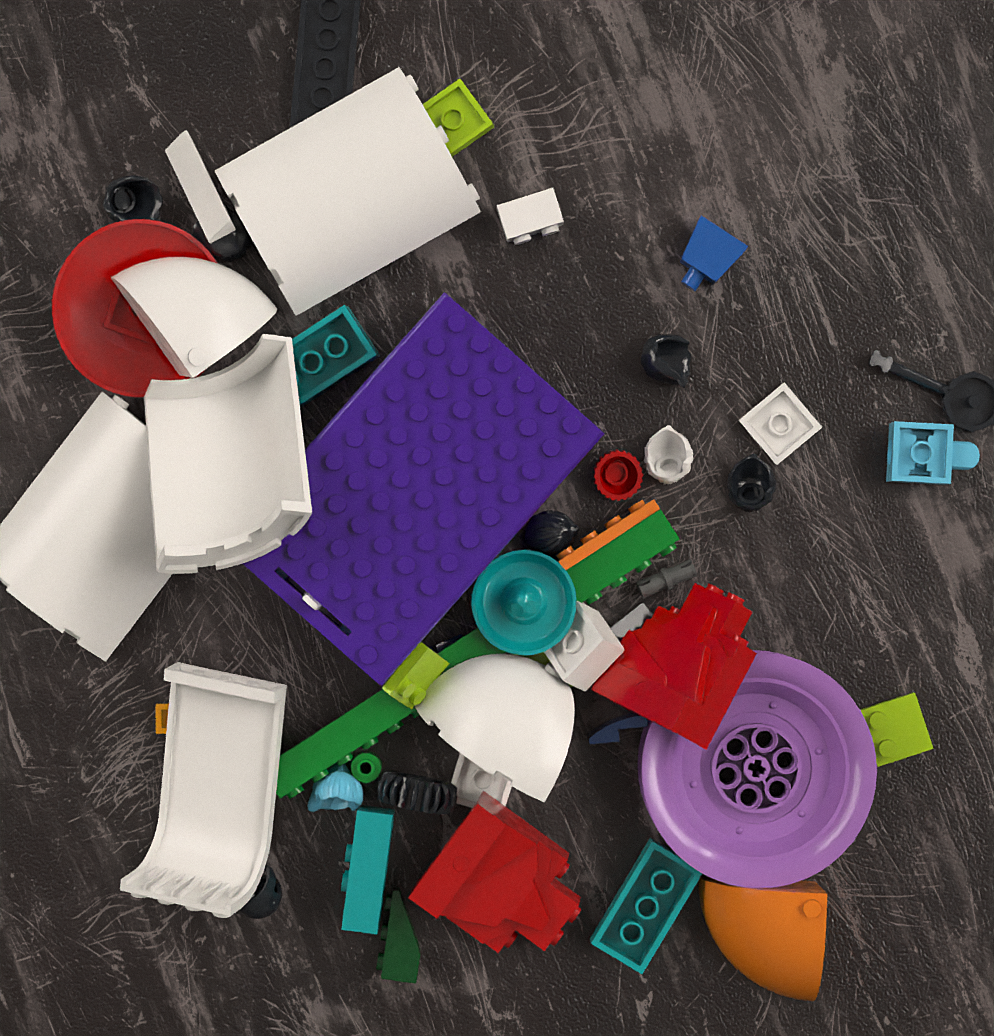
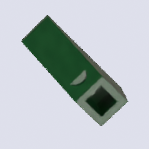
[376,887,421,984]

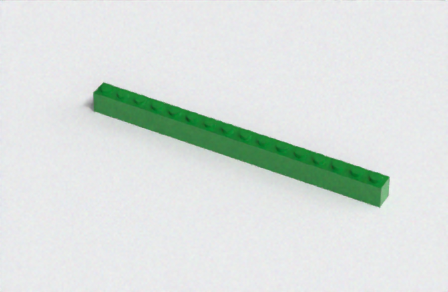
[276,509,680,799]

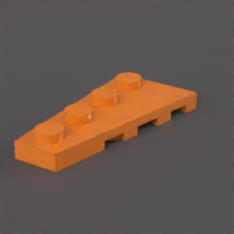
[556,499,660,570]

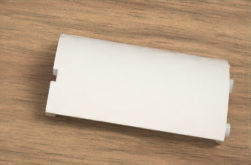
[215,67,481,316]
[144,334,312,574]
[0,392,172,661]

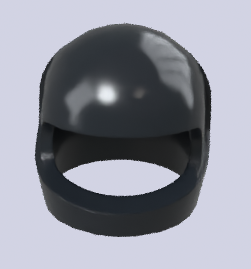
[239,863,282,919]

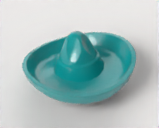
[471,550,576,655]

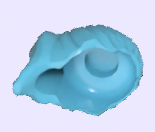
[307,764,364,812]

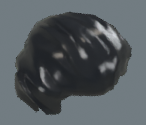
[727,453,776,512]
[523,510,579,559]

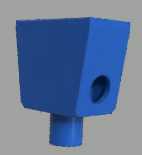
[680,215,748,291]

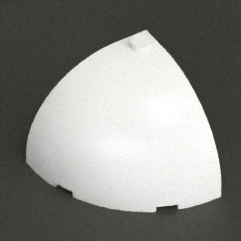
[111,257,277,378]
[415,654,575,802]

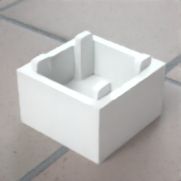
[544,601,625,691]

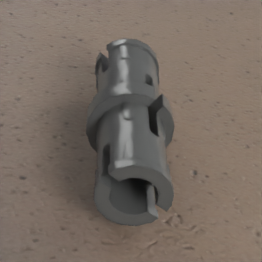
[636,559,697,599]

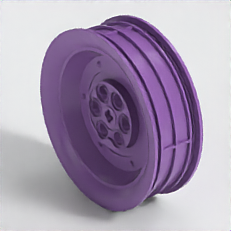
[637,650,877,888]

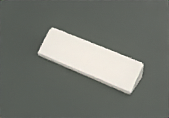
[165,130,236,243]

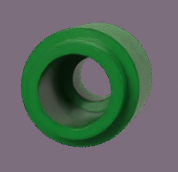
[351,751,382,783]

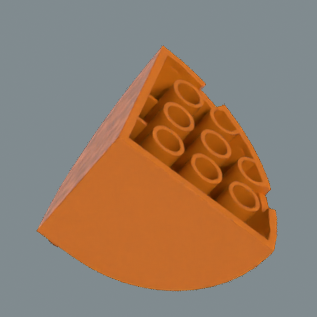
[698,876,827,1001]

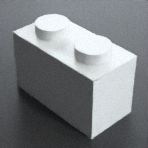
[497,188,564,245]

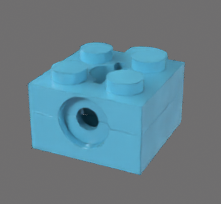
[886,421,980,485]

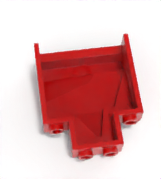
[591,583,757,750]
[408,791,581,953]

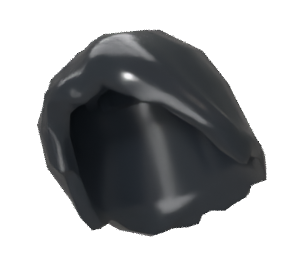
[103,175,163,223]
[192,206,253,262]
[641,334,691,388]

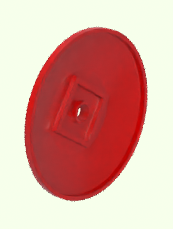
[51,219,217,397]

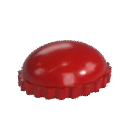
[593,449,643,501]

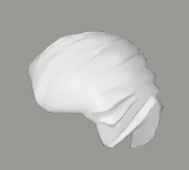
[644,425,693,485]

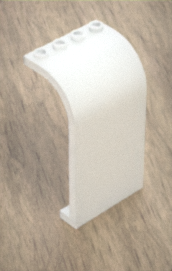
[120,662,287,918]

